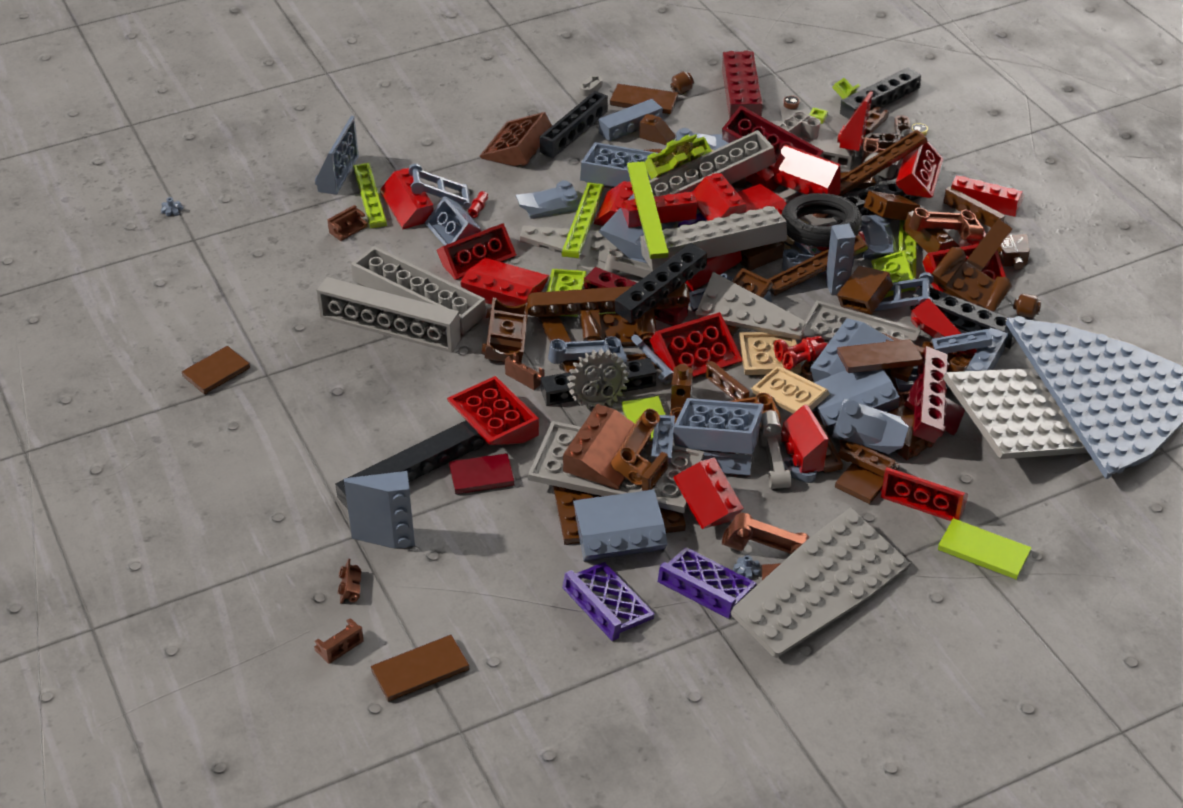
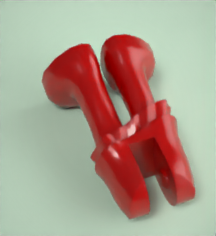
[774,336,828,369]

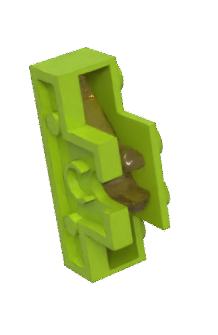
[645,134,712,179]

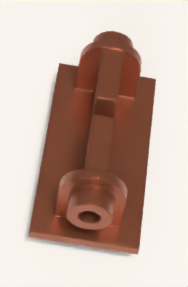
[338,559,361,604]

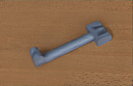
[631,335,673,385]

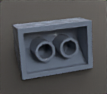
[425,196,482,245]

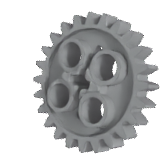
[567,349,629,409]

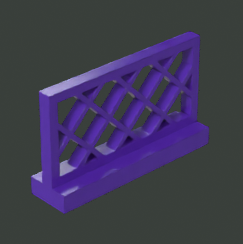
[657,547,756,619]
[562,562,655,641]

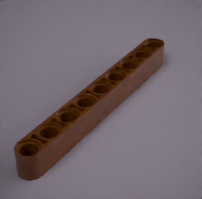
[527,284,690,317]

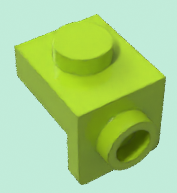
[832,78,860,99]

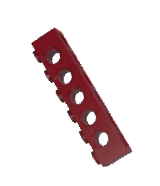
[584,267,688,326]
[913,346,949,443]

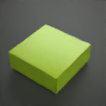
[809,108,828,124]

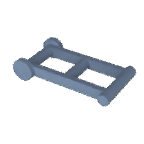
[409,164,471,208]
[865,272,934,314]

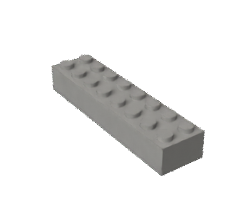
[649,130,776,197]
[640,206,787,271]
[351,246,486,335]
[317,277,461,353]

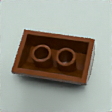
[903,211,960,253]

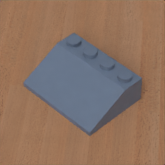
[315,115,359,195]
[580,142,658,187]
[598,194,677,260]
[811,318,894,382]
[814,369,899,435]
[673,398,764,455]
[344,471,415,549]
[573,490,668,562]

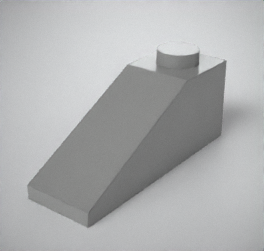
[814,143,855,170]

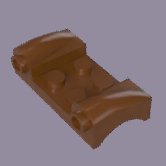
[932,247,1012,312]
[481,298,528,362]
[581,308,657,347]

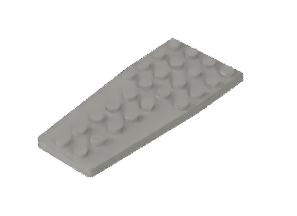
[731,507,911,658]

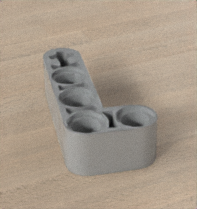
[777,112,820,139]

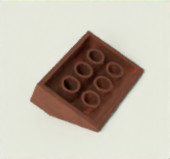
[480,112,552,166]
[563,404,651,490]

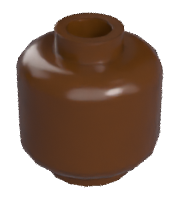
[670,71,694,95]
[1013,293,1041,318]

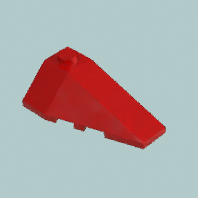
[911,298,977,356]

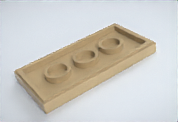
[751,366,830,414]

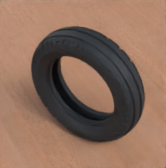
[781,193,862,247]

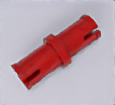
[467,191,489,218]

